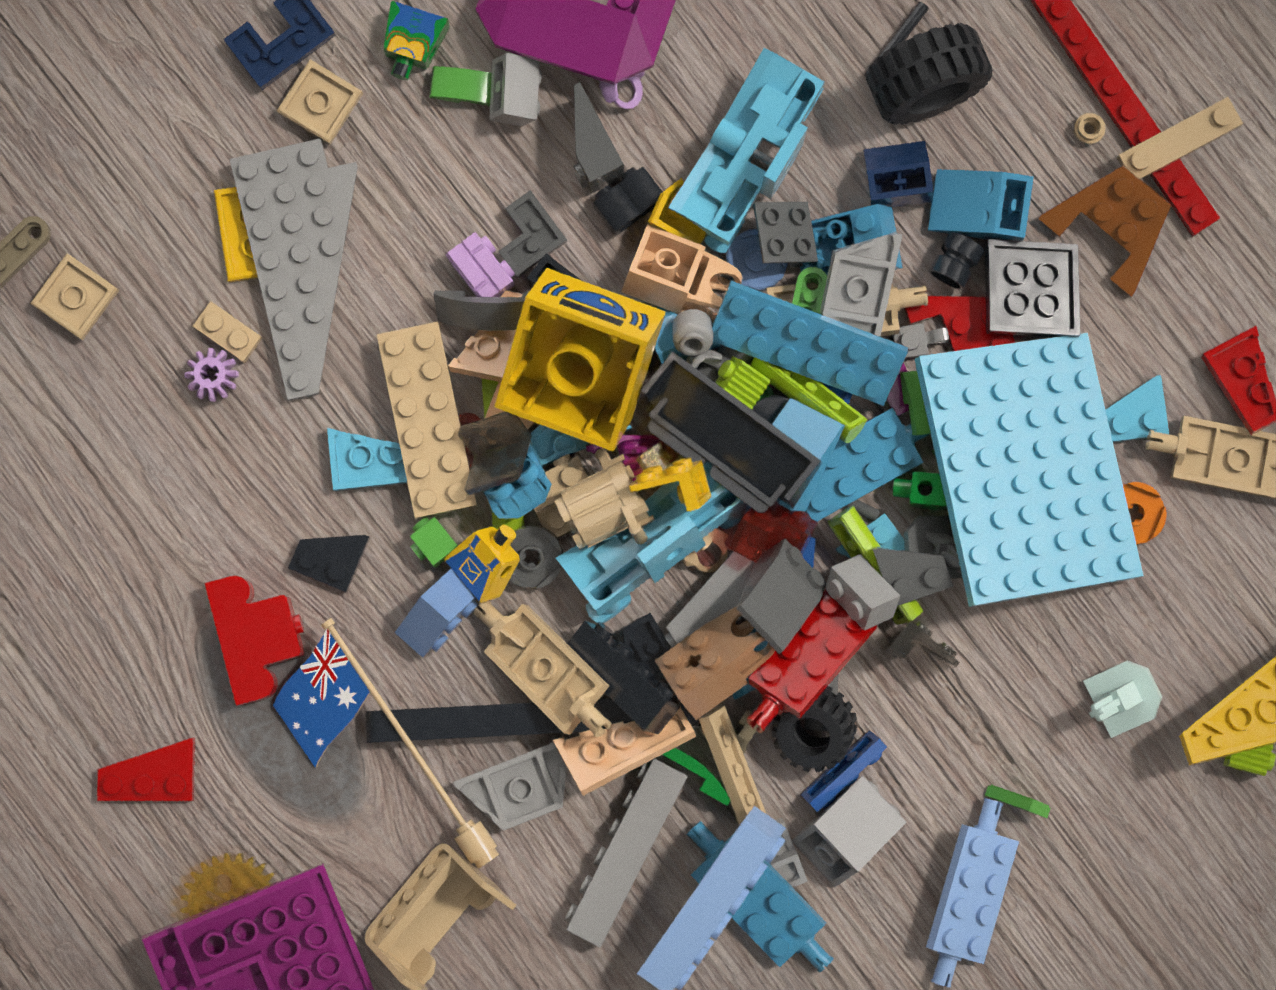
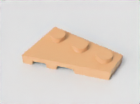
[448,290,523,382]

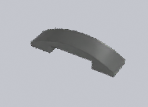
[433,290,530,331]

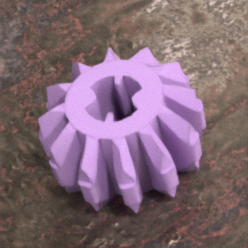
[185,348,239,402]

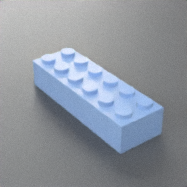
[637,806,786,990]

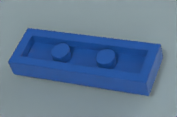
[800,730,887,812]

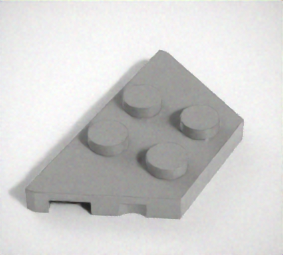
[820,232,903,337]
[453,737,568,831]

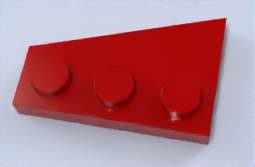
[1201,325,1276,435]
[97,737,195,801]

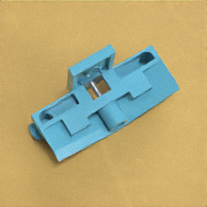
[668,48,825,253]

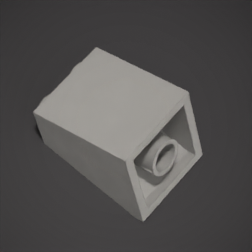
[792,776,906,887]

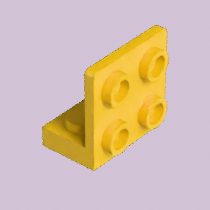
[629,458,712,512]

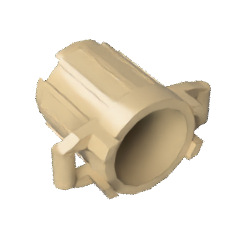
[554,449,655,549]

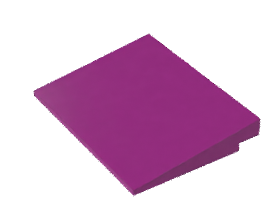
[141,863,374,990]

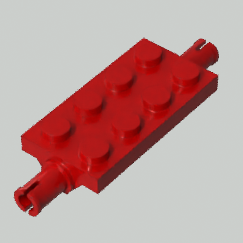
[746,589,877,733]

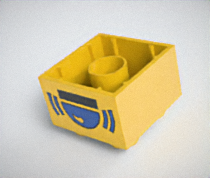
[494,268,666,452]

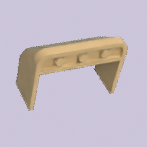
[365,844,516,990]

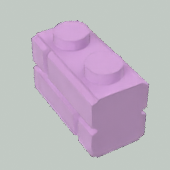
[446,232,515,297]

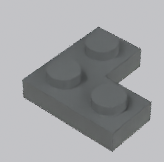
[498,190,567,278]

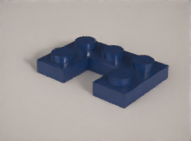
[223,0,336,90]

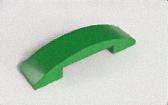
[662,748,730,806]

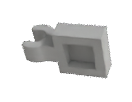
[893,323,949,359]

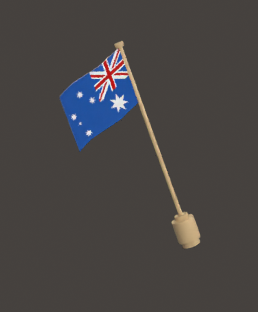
[273,618,499,869]

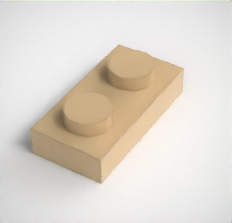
[193,301,263,363]

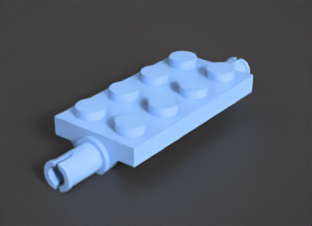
[926,798,1019,988]

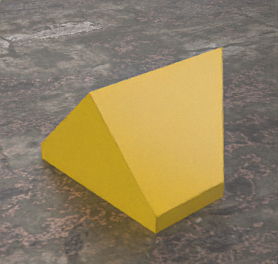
[648,178,706,245]

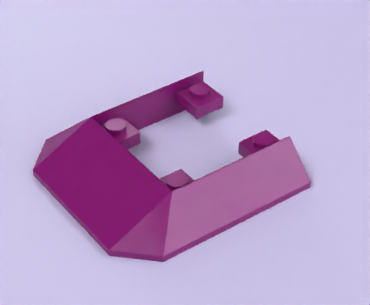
[475,0,676,85]

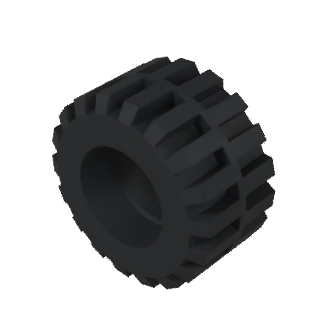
[771,686,858,772]

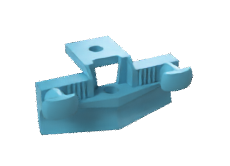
[556,462,754,623]

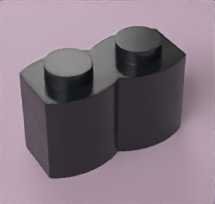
[593,166,663,237]

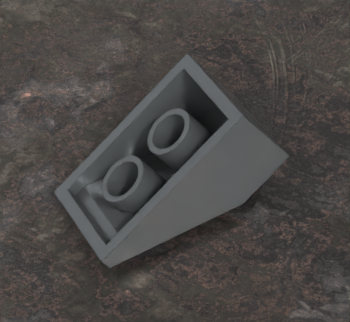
[573,82,624,194]
[736,539,826,653]

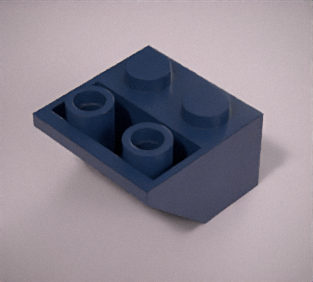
[863,141,934,207]

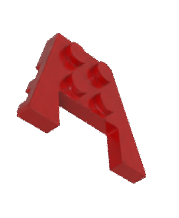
[904,296,1015,351]

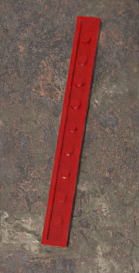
[1030,0,1220,237]

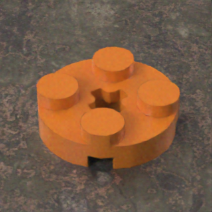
[1123,482,1167,545]

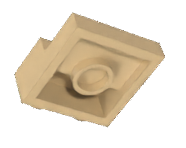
[534,454,588,538]

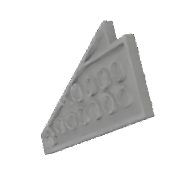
[229,138,358,401]

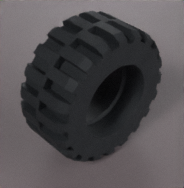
[866,23,993,125]

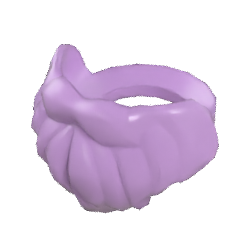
[599,72,645,109]

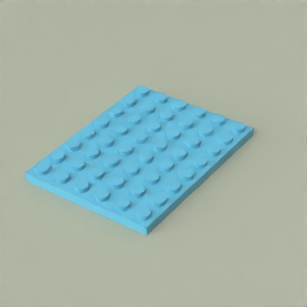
[914,333,1144,607]

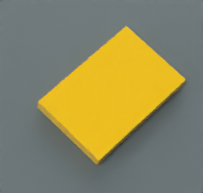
[214,187,258,283]

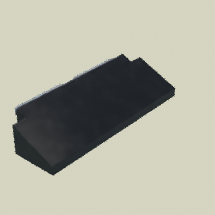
[641,352,822,514]

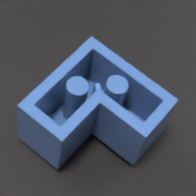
[395,569,478,657]

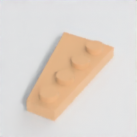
[553,707,696,796]

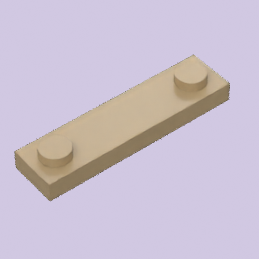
[1117,97,1243,179]
[699,706,766,825]

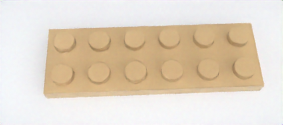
[377,321,477,519]

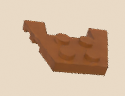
[1038,165,1171,297]

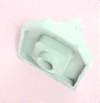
[1083,660,1162,738]

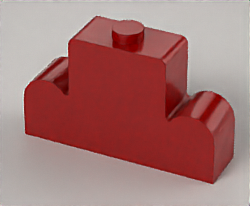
[204,576,305,706]

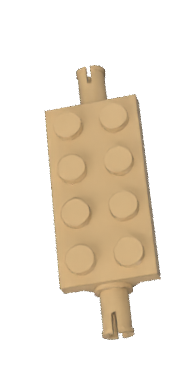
[1146,416,1276,499]
[474,601,611,737]

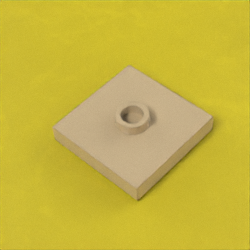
[277,59,363,145]
[30,253,119,340]

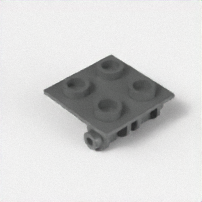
[753,202,818,268]

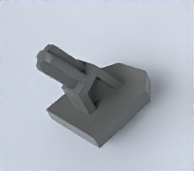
[904,515,963,579]

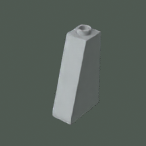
[665,540,757,648]

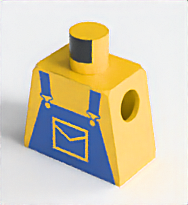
[444,525,520,603]

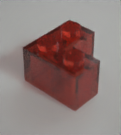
[729,504,818,564]

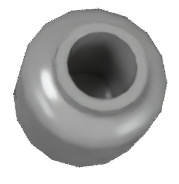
[672,309,713,356]

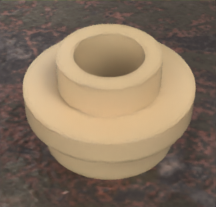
[1074,113,1106,144]

